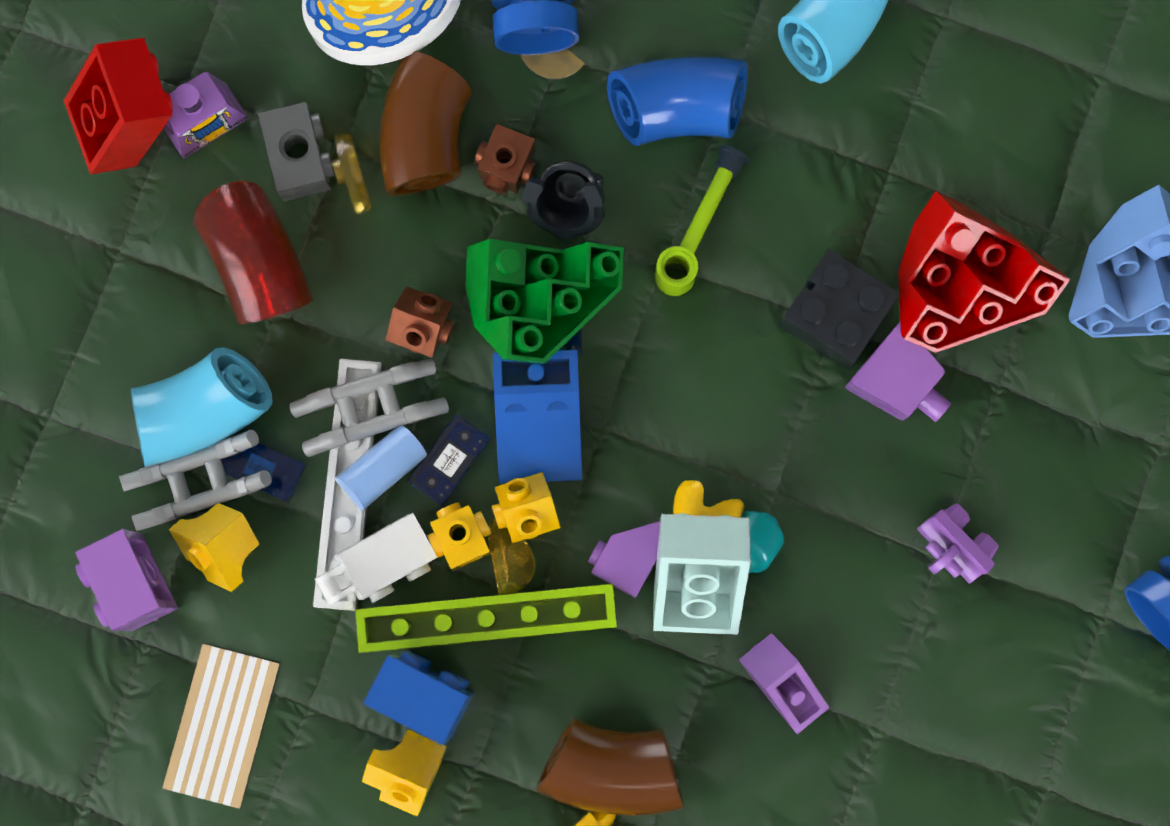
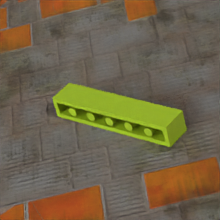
[355,584,617,653]

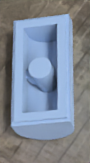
[334,425,427,511]

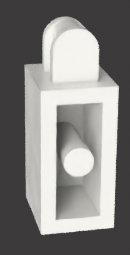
[315,513,437,605]

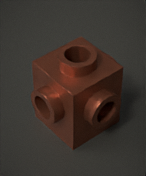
[474,124,537,194]
[386,286,455,358]

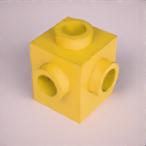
[492,472,560,543]
[427,502,491,571]

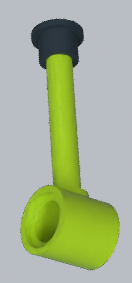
[655,145,749,296]

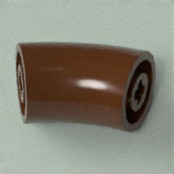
[380,51,472,196]
[535,718,684,815]

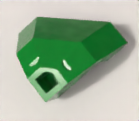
[465,239,624,364]

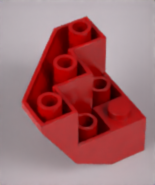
[898,191,1070,353]

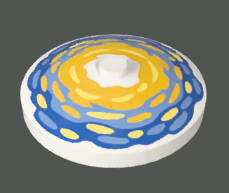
[302,0,461,65]

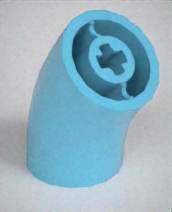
[778,0,888,84]
[131,347,273,467]

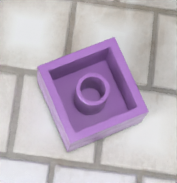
[75,529,178,631]

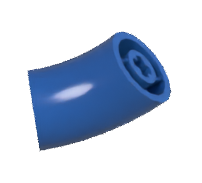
[607,57,748,146]

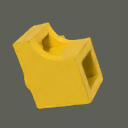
[169,503,259,592]
[362,729,447,817]

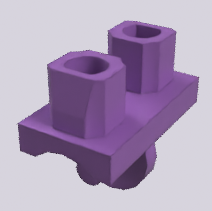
[917,504,999,584]

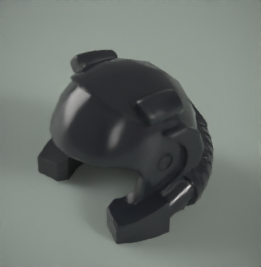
[523,160,605,239]

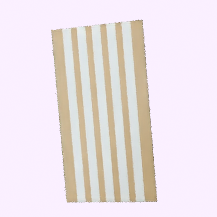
[163,644,279,809]

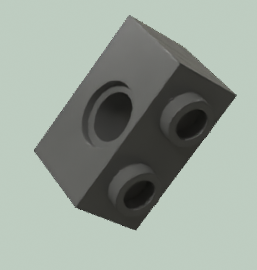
[258,102,335,202]

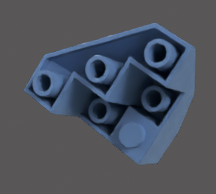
[1068,185,1170,338]

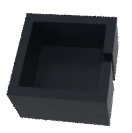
[778,249,899,370]

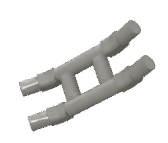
[290,358,449,457]
[119,430,272,532]

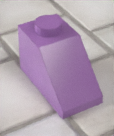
[588,521,660,598]
[739,633,829,734]

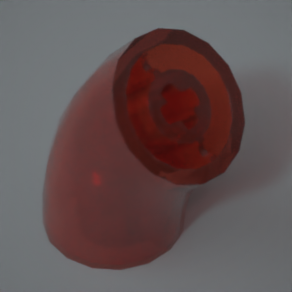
[193,181,314,324]

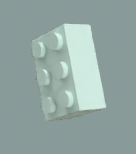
[653,513,750,635]

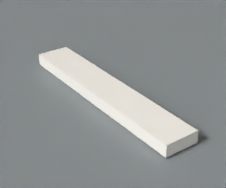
[313,359,382,611]

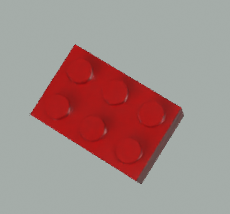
[63,37,173,175]

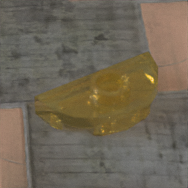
[332,132,371,213]
[488,519,536,595]

